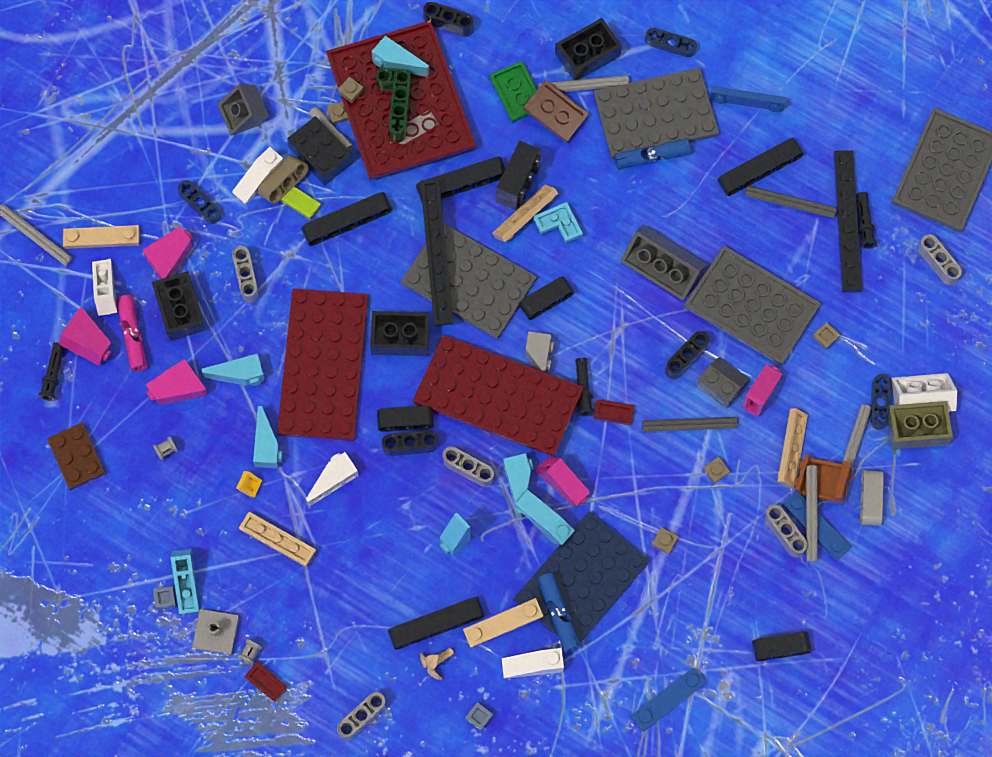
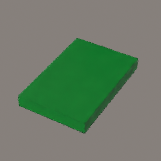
[489,61,537,123]

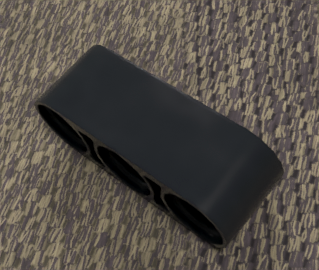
[423,2,474,37]
[518,276,575,320]
[665,331,709,380]
[377,406,434,432]
[382,430,438,456]
[752,631,812,661]

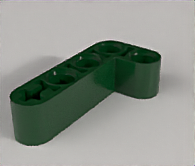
[375,68,411,142]

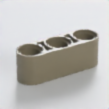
[258,156,308,204]

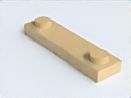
[492,185,558,242]
[63,225,140,249]
[777,408,808,488]
[239,512,316,568]
[463,598,544,648]

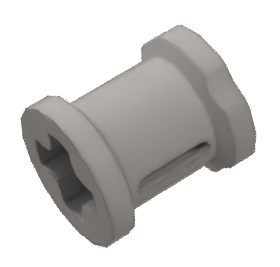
[153,436,178,461]
[237,639,262,665]

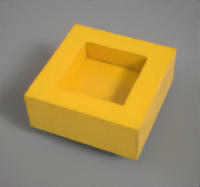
[236,471,262,498]

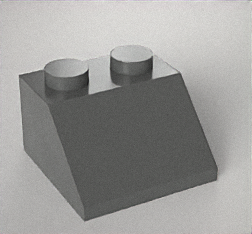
[217,84,269,135]
[697,357,750,409]

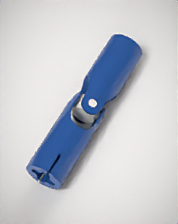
[614,138,691,169]
[537,572,581,653]

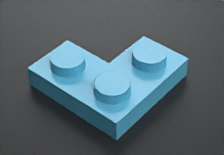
[533,202,583,244]

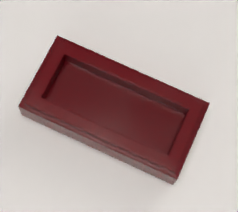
[593,399,635,426]
[244,662,288,703]

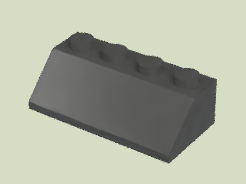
[620,225,707,301]

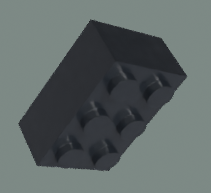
[555,18,622,80]
[287,116,353,186]
[496,140,542,211]
[152,271,206,341]
[370,311,430,356]

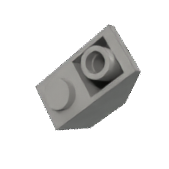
[525,331,554,373]

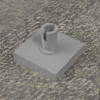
[192,609,239,655]

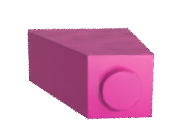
[142,226,193,279]
[59,307,111,366]
[146,359,208,405]
[742,365,782,417]
[535,457,590,506]

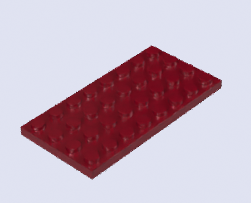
[277,289,368,441]
[412,335,584,457]

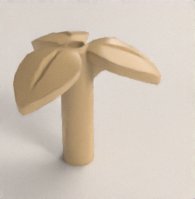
[420,648,454,680]

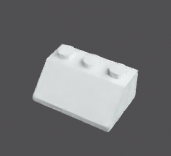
[891,373,957,412]

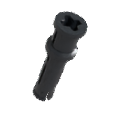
[856,192,877,249]
[38,342,65,401]
[575,358,594,417]

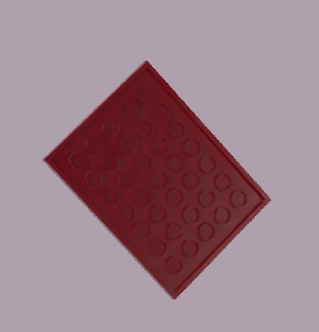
[326,20,476,180]

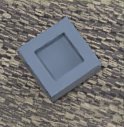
[153,586,176,610]
[465,702,493,731]

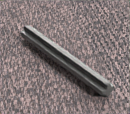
[745,186,837,218]
[642,417,738,432]

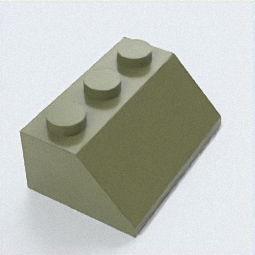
[889,401,953,450]

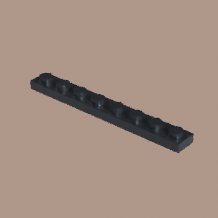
[834,150,862,293]
[420,179,453,327]

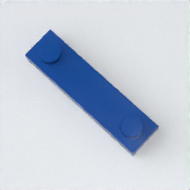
[710,86,786,112]
[782,491,851,562]
[631,667,706,732]

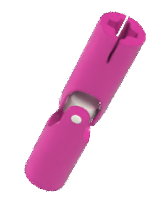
[116,295,148,372]

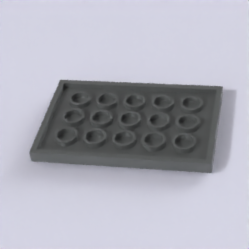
[593,68,719,159]
[891,108,992,233]
[401,224,537,340]
[684,246,821,366]

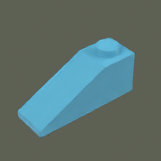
[371,36,429,77]
[202,354,265,386]
[253,406,283,468]
[503,453,533,519]
[514,490,575,545]
[439,513,470,556]
[170,549,199,614]

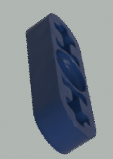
[645,28,697,57]
[178,181,221,224]
[870,374,891,430]

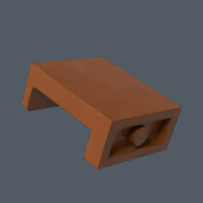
[794,454,854,505]

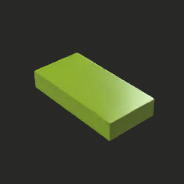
[280,187,321,220]

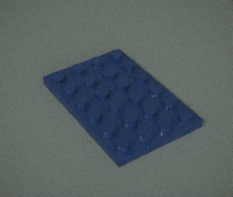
[514,511,650,643]

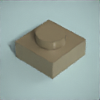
[337,77,364,103]
[327,101,349,125]
[812,322,840,349]
[703,457,730,484]
[652,527,678,555]

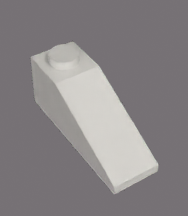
[232,147,283,205]
[92,259,117,316]
[306,452,358,507]
[502,648,564,679]

